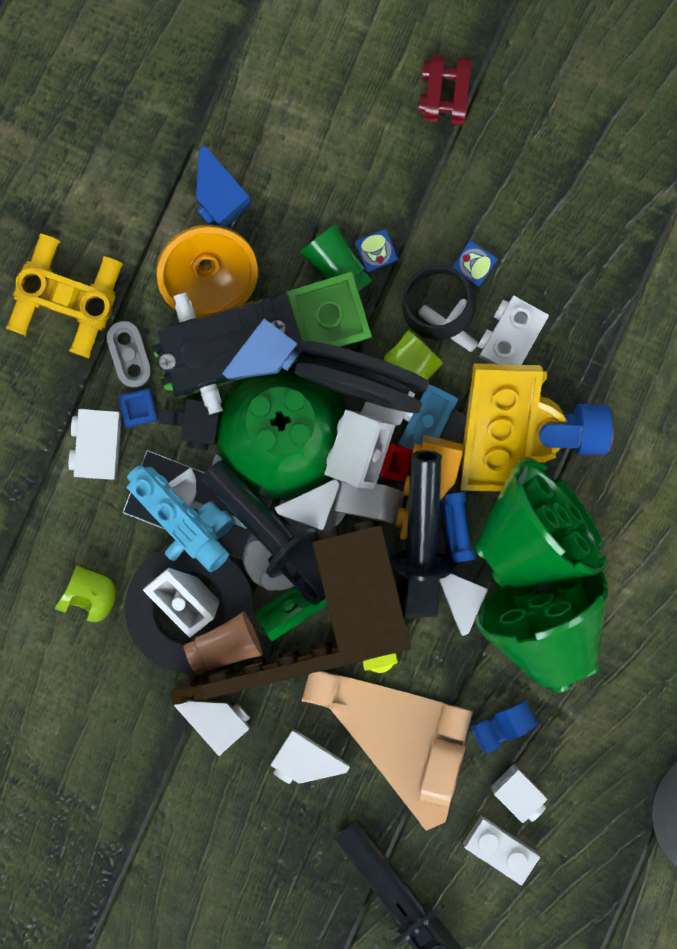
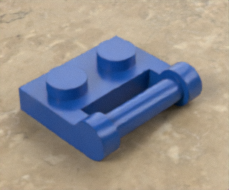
[440,492,476,562]

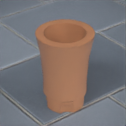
[184,611,263,675]

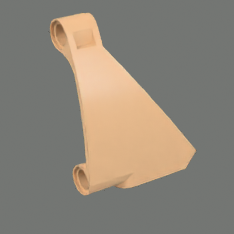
[302,671,473,830]

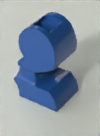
[469,700,539,753]

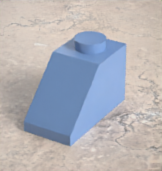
[222,319,300,380]

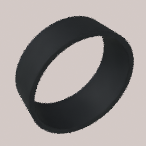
[402,265,476,340]

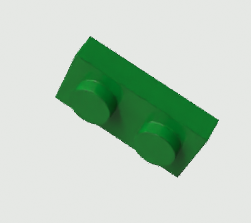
[254,586,327,641]

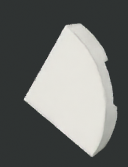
[168,468,197,507]

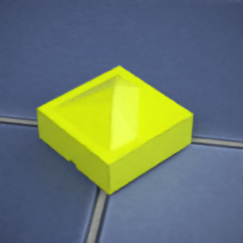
[363,653,398,673]

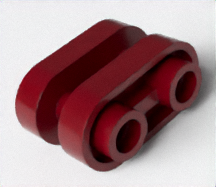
[418,54,471,125]

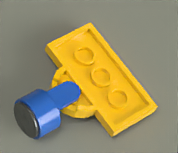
[458,363,614,492]

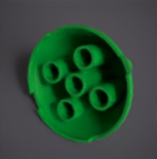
[216,367,347,500]
[474,458,607,588]
[475,571,609,693]

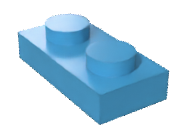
[398,384,458,451]

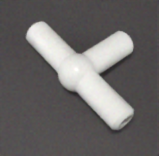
[418,299,478,352]

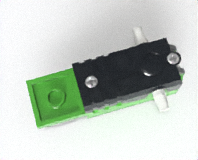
[151,272,372,415]

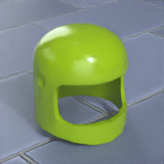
[383,329,443,380]
[55,566,116,622]

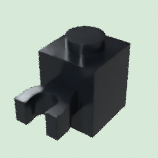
[159,399,222,450]

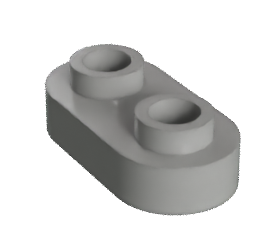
[107,321,151,388]

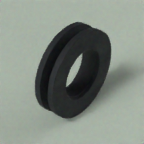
[294,341,429,413]
[125,548,255,673]

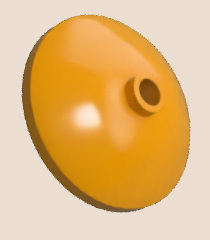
[156,224,258,318]

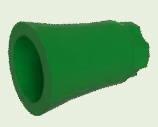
[299,223,372,292]

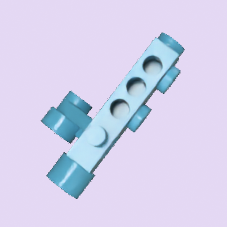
[126,465,235,572]

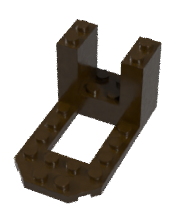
[170,521,411,705]

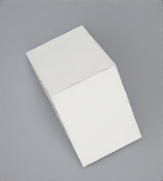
[275,479,340,530]
[334,481,405,525]
[439,574,488,636]

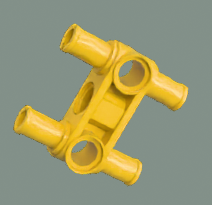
[6,233,123,358]

